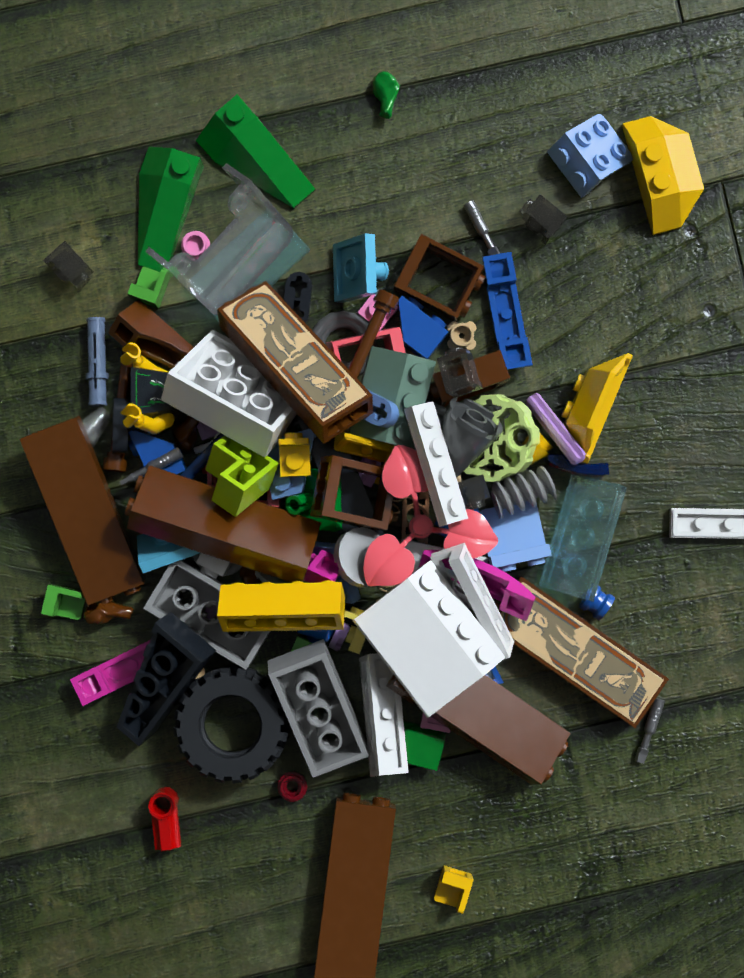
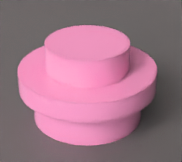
[181,231,211,261]

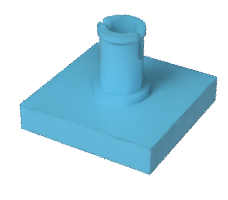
[333,233,389,303]
[137,534,200,573]

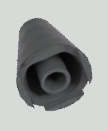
[441,397,503,478]

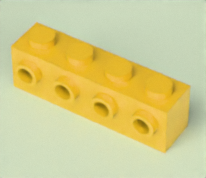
[217,580,345,632]

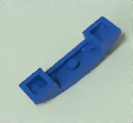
[482,252,533,370]

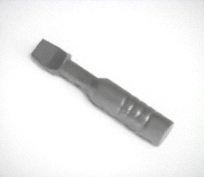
[464,200,500,255]
[119,447,183,485]
[635,698,665,764]

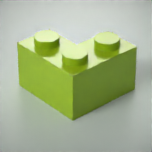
[205,435,279,517]

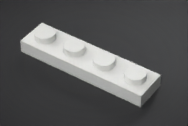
[404,402,468,527]

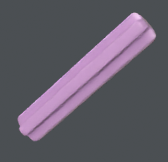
[526,393,586,465]

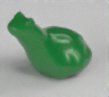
[372,71,400,119]

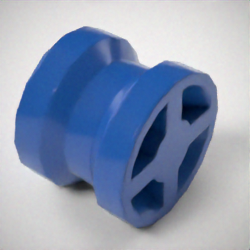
[579,583,615,621]

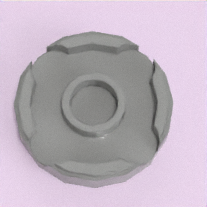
[333,527,380,588]

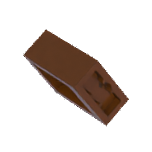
[394,234,486,321]
[428,350,510,407]
[310,455,393,531]

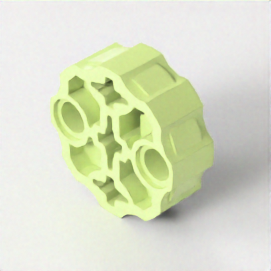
[464,394,540,482]

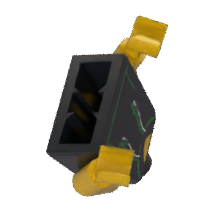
[120,342,179,435]

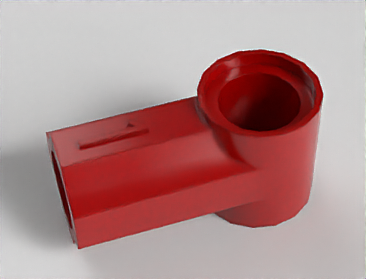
[148,787,181,851]

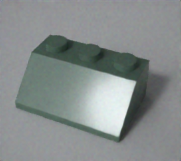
[348,346,436,449]

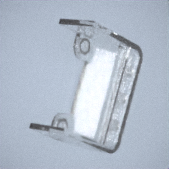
[145,163,293,315]

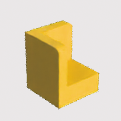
[434,865,474,914]

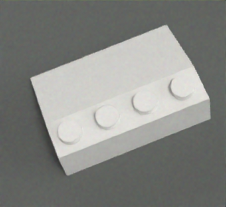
[161,329,297,457]
[352,560,505,718]

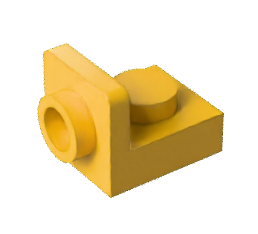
[278,433,311,478]

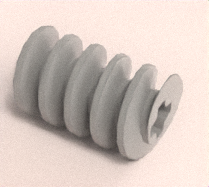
[491,466,557,519]

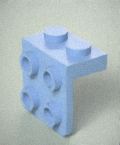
[547,114,633,198]
[480,501,552,572]

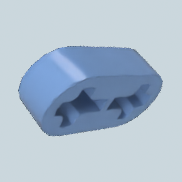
[364,390,399,428]

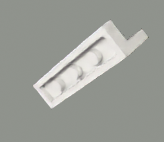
[430,543,514,660]
[359,653,408,777]

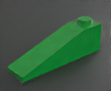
[196,94,316,209]
[138,147,204,272]

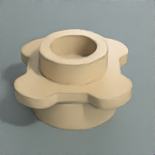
[447,321,476,351]

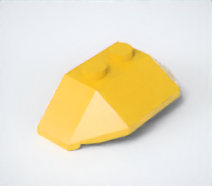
[622,116,704,235]
[561,353,633,466]

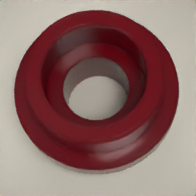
[278,771,307,802]

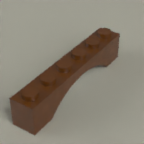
[108,300,194,369]

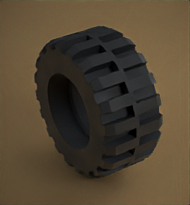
[173,666,290,784]

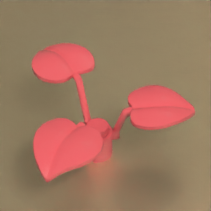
[363,445,498,587]

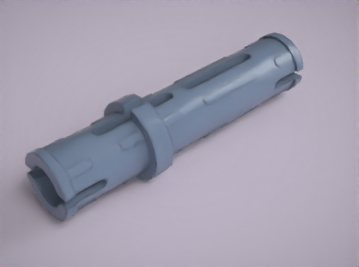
[85,317,109,407]

